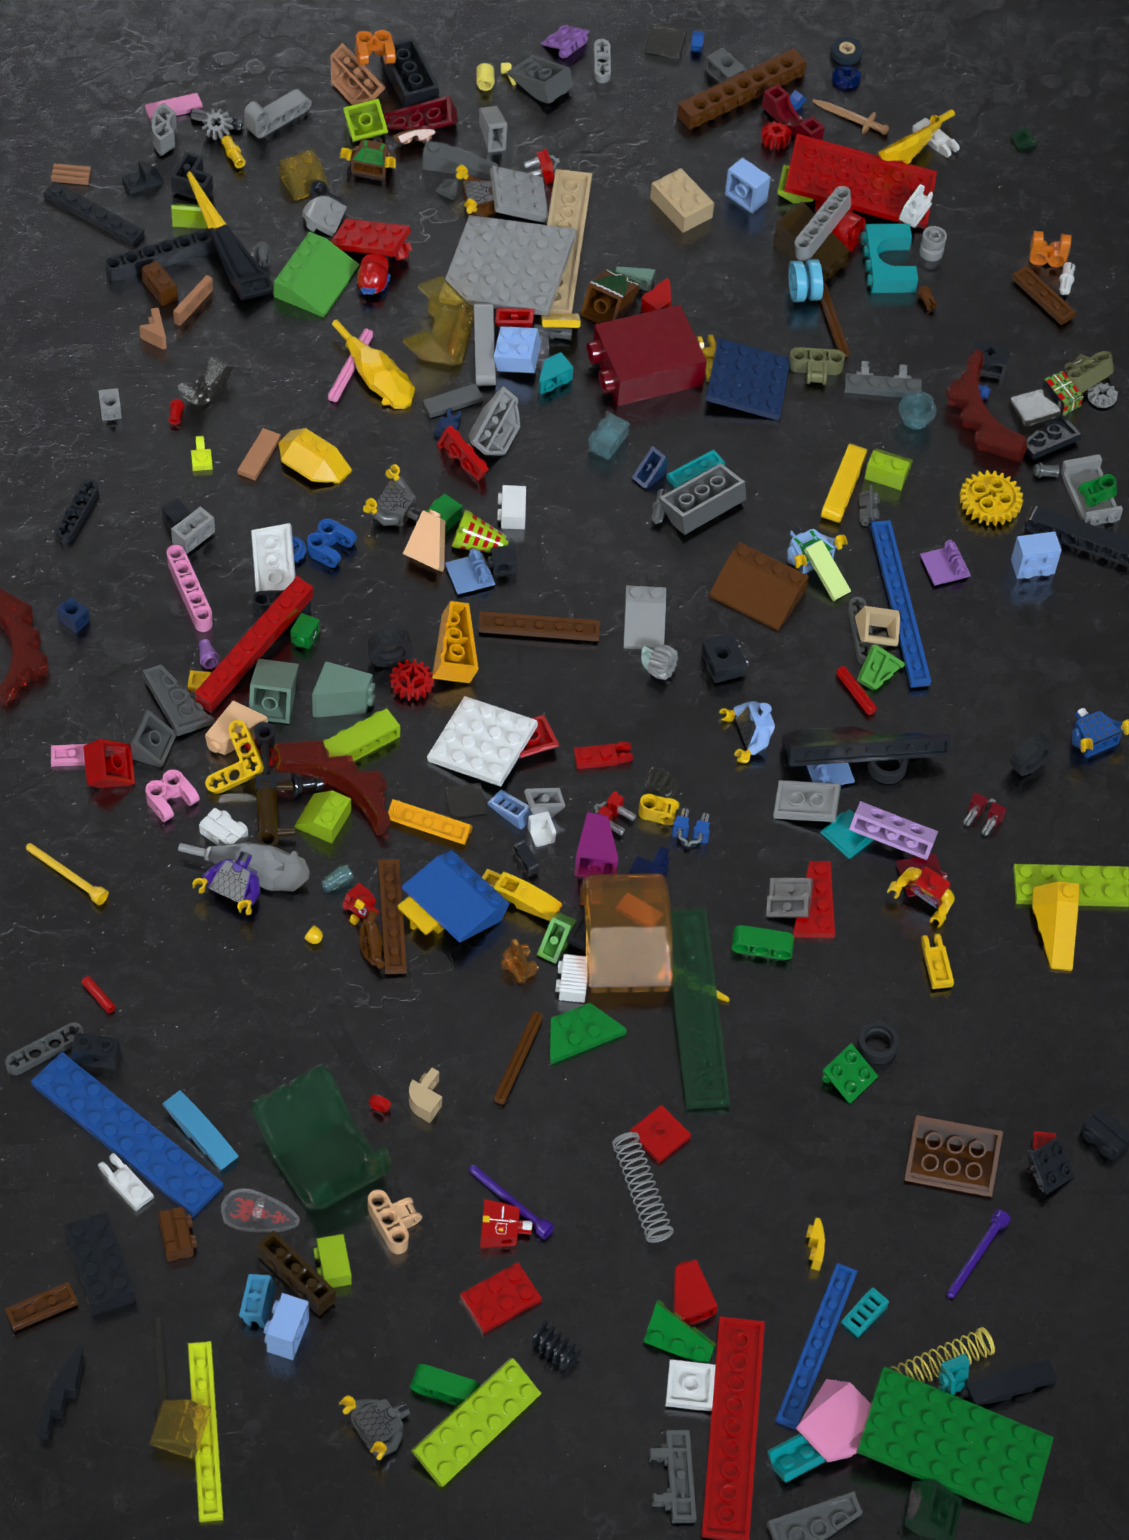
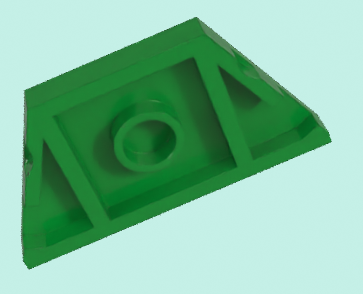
[550,1003,626,1064]

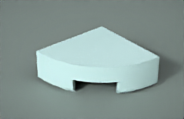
[641,646,654,670]

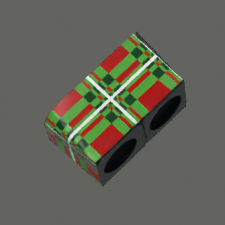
[1042,371,1083,415]

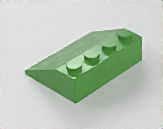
[274,232,359,317]

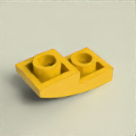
[806,1218,825,1271]

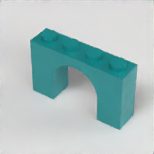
[861,224,918,293]

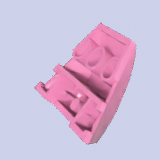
[796,1379,871,1462]

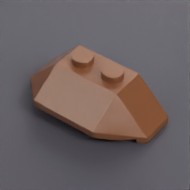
[330,43,385,105]

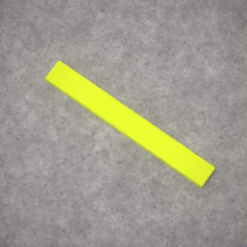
[188,1341,223,1522]

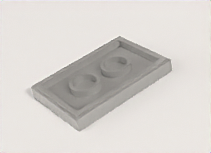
[773,780,841,822]

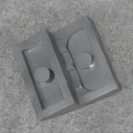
[766,878,813,918]

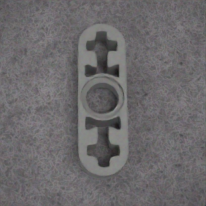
[594,39,611,83]

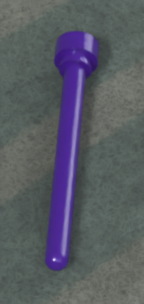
[469,1165,555,1239]
[947,1209,1011,1298]

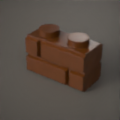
[142,261,178,306]
[158,1207,197,1261]

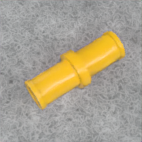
[221,135,246,168]

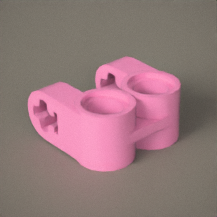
[146,770,200,822]

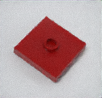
[629,1105,691,1164]

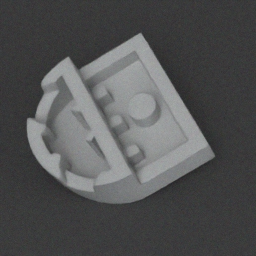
[302,196,347,237]

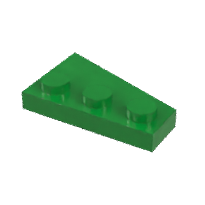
[644,1299,716,1364]

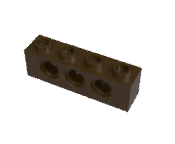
[257,1230,336,1316]

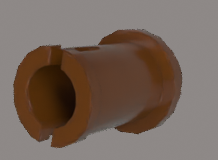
[918,286,938,310]

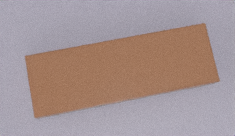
[173,275,213,326]
[238,428,281,480]

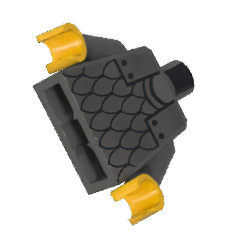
[363,464,422,526]
[339,1396,410,1460]

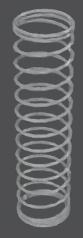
[612,1132,674,1243]

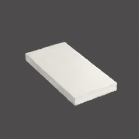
[251,523,296,592]

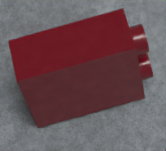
[586,305,707,406]

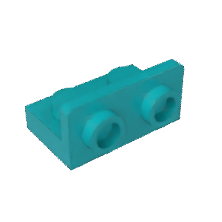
[938,1354,970,1396]
[768,1433,825,1482]

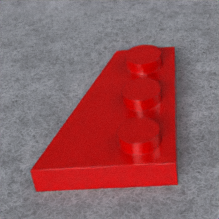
[436,425,489,481]

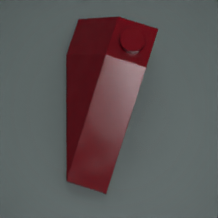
[383,95,458,129]

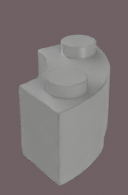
[151,102,177,156]

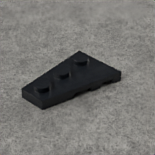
[1022,411,1081,460]

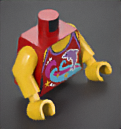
[887,866,955,927]

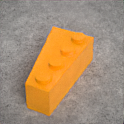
[432,601,478,683]

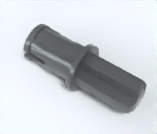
[651,489,669,524]

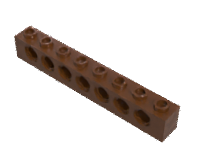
[677,48,807,129]

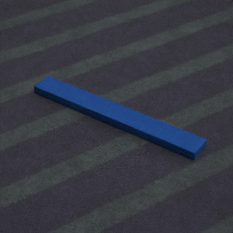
[775,1263,858,1430]

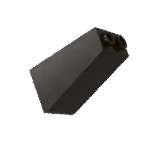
[773,201,849,282]

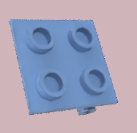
[445,548,495,595]
[807,763,855,785]

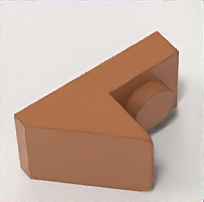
[139,308,167,349]

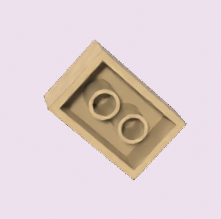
[650,168,714,233]

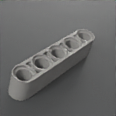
[795,186,851,261]
[474,303,496,386]

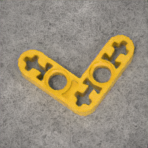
[205,720,264,794]

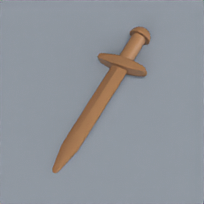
[813,99,889,135]

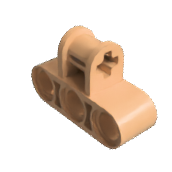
[368,1190,422,1254]

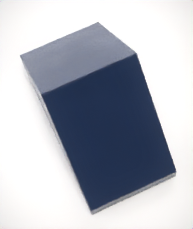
[631,446,668,489]

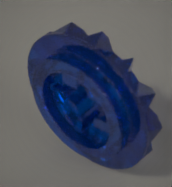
[832,64,861,88]

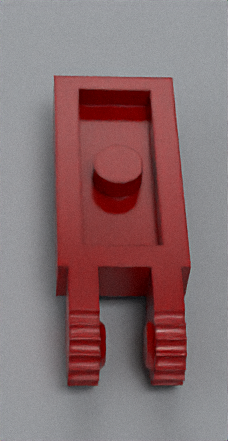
[574,742,634,769]

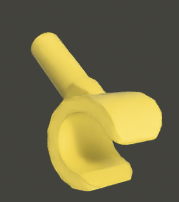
[501,63,516,85]

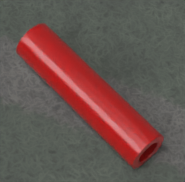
[81,976,116,1013]

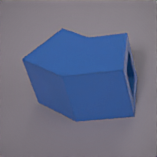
[691,31,704,52]
[790,90,806,111]

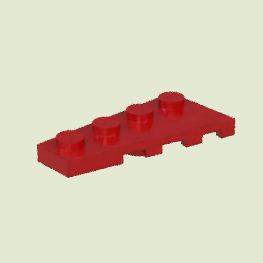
[793,861,835,938]

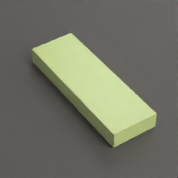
[804,540,851,601]

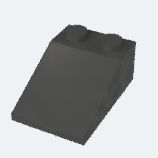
[508,55,574,103]

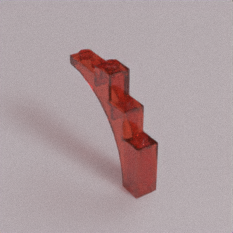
[946,349,1028,462]
[0,588,49,706]
[271,740,390,835]

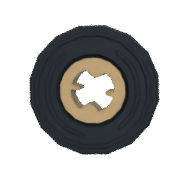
[831,37,863,65]

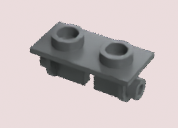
[859,485,880,526]

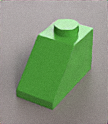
[537,912,577,964]

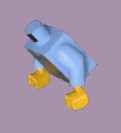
[719,701,775,763]

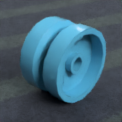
[788,259,823,302]

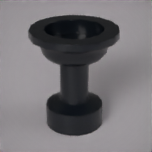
[291,772,324,797]

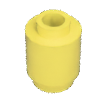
[476,63,495,91]

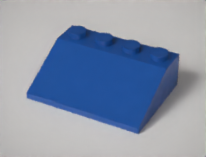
[402,850,510,942]

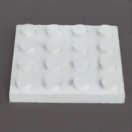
[427,696,538,786]

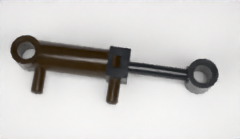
[254,722,296,848]

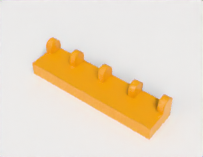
[386,799,473,845]

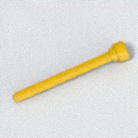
[26,843,109,905]

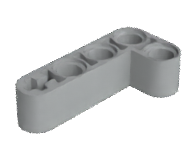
[244,89,312,138]

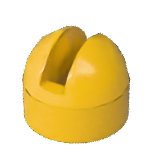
[304,925,323,944]

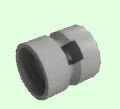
[919,226,947,261]

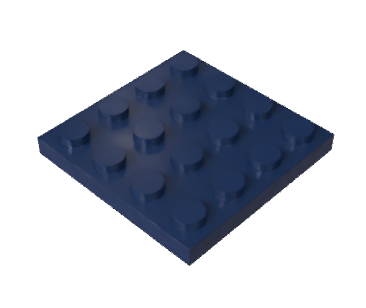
[705,338,790,421]

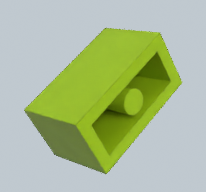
[313,1234,351,1288]

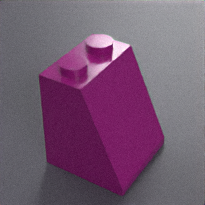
[574,812,619,885]

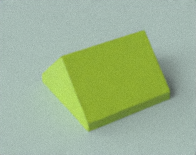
[171,203,208,229]

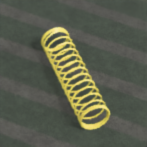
[890,1327,995,1383]

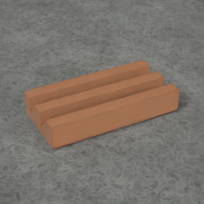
[51,164,91,185]

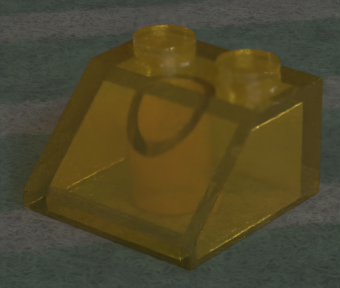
[279,149,329,201]
[149,1400,212,1459]

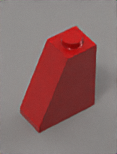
[673,1260,718,1325]

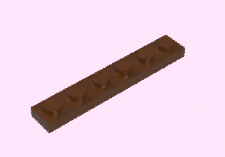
[478,611,600,641]
[378,859,407,974]

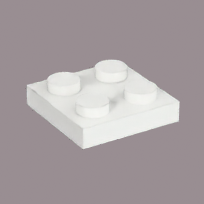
[666,1360,715,1411]

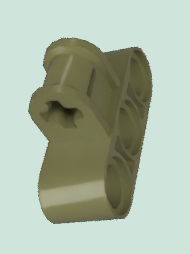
[789,347,845,385]
[1065,351,1114,393]

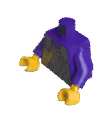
[193,851,260,915]

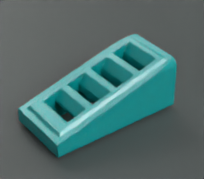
[841,1287,889,1338]

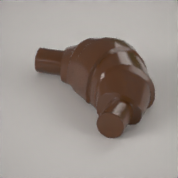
[359,910,385,969]

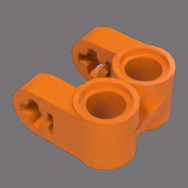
[355,30,396,65]
[1030,231,1071,267]

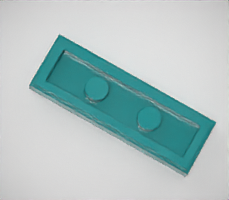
[666,449,725,489]

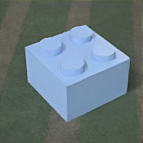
[725,158,770,214]
[494,327,541,373]
[1011,532,1061,579]
[264,1293,309,1360]

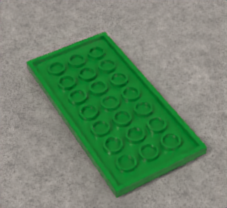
[856,1367,1054,1523]

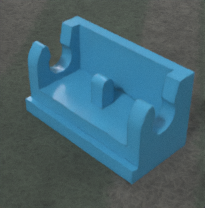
[239,1274,276,1328]

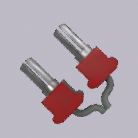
[524,149,560,185]
[594,791,636,835]

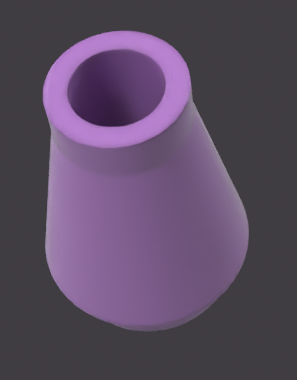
[198,639,220,669]

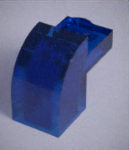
[627,846,670,889]

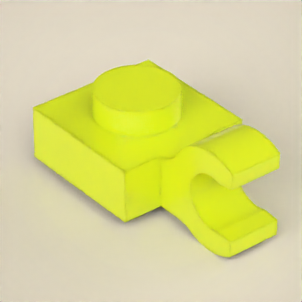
[191,436,212,471]

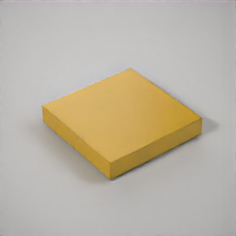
[541,313,580,328]

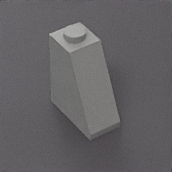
[479,106,507,153]

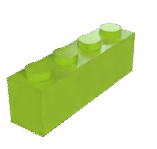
[317,708,400,774]

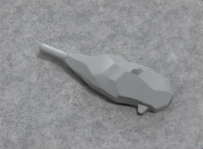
[178,842,310,892]

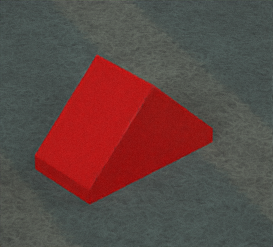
[495,308,535,328]

